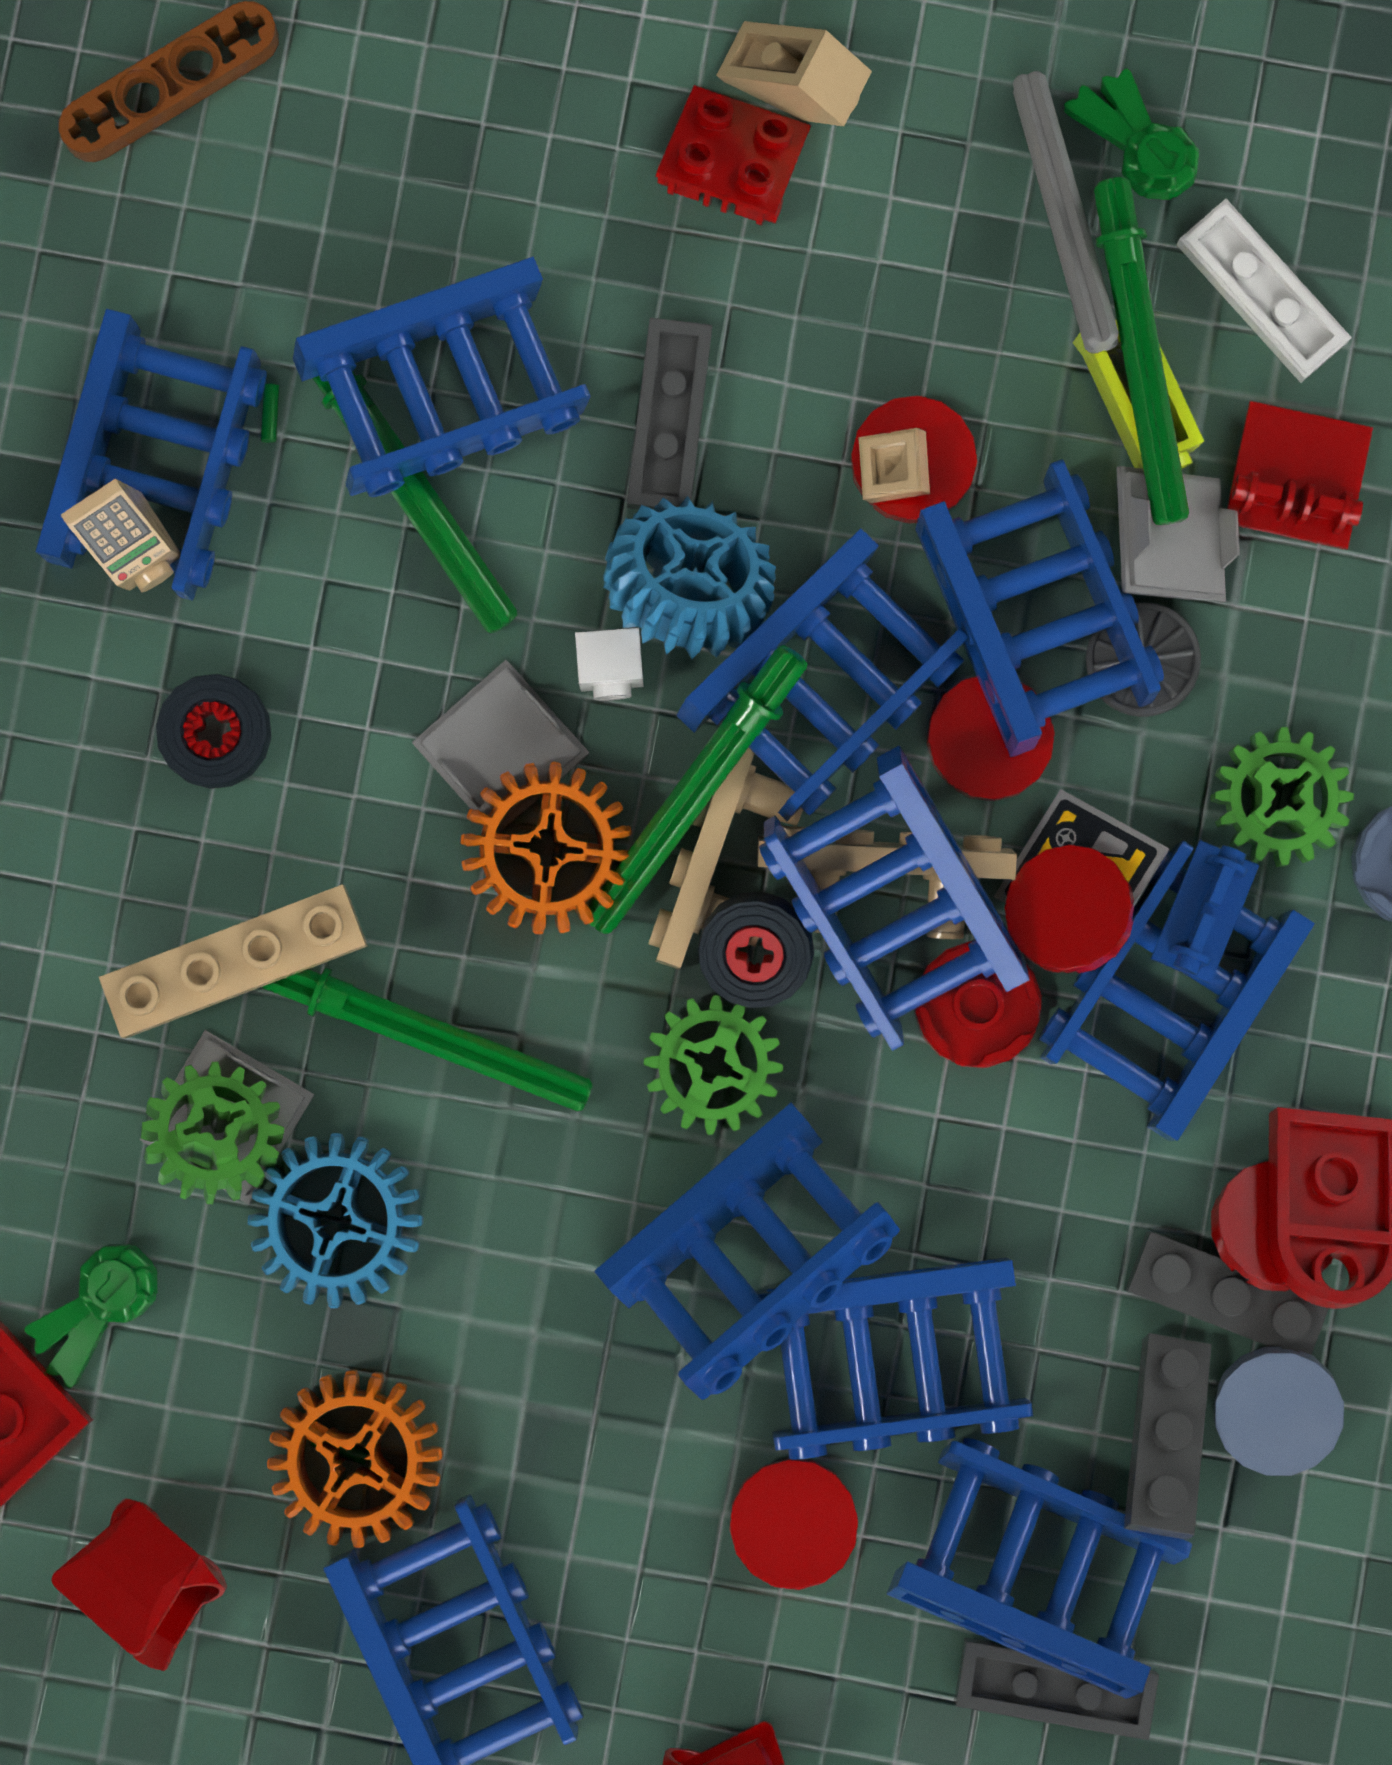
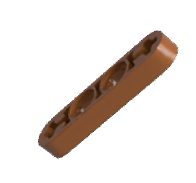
[58,1,279,162]

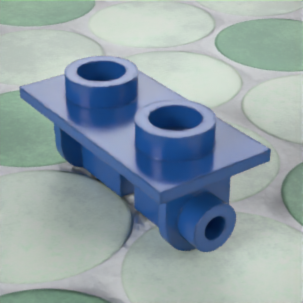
[1150,840,1259,984]

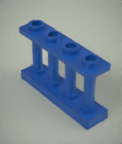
[293,256,591,497]
[35,308,267,601]
[915,459,1164,757]
[676,528,968,821]
[759,745,1030,1051]
[1039,841,1315,1141]
[594,1103,900,1400]
[756,1257,1033,1460]
[887,1438,1193,1699]
[323,1494,584,1765]

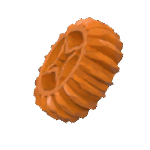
[460,762,632,934]
[267,1369,444,1548]

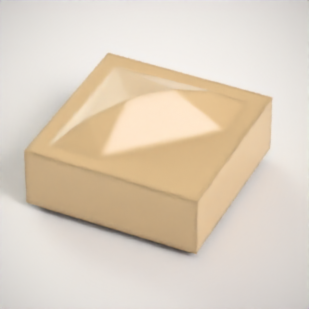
[859,428,930,503]

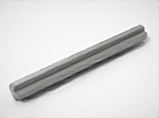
[1013,71,1119,354]

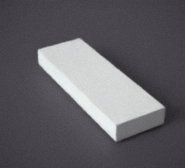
[1176,199,1352,383]

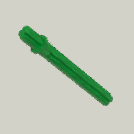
[1094,177,1189,525]
[312,371,517,634]
[588,645,807,934]
[262,967,593,1111]

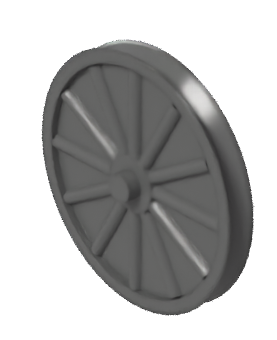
[1086,603,1201,717]

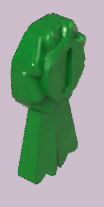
[1064,68,1199,200]
[24,1244,158,1389]

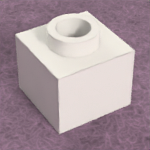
[575,628,644,701]

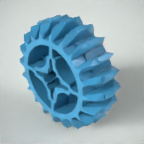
[603,496,776,659]
[248,1133,424,1308]

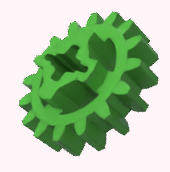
[1211,727,1354,867]
[644,995,783,1135]
[141,1062,284,1205]

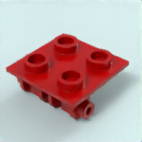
[655,85,811,226]
[1227,401,1373,550]

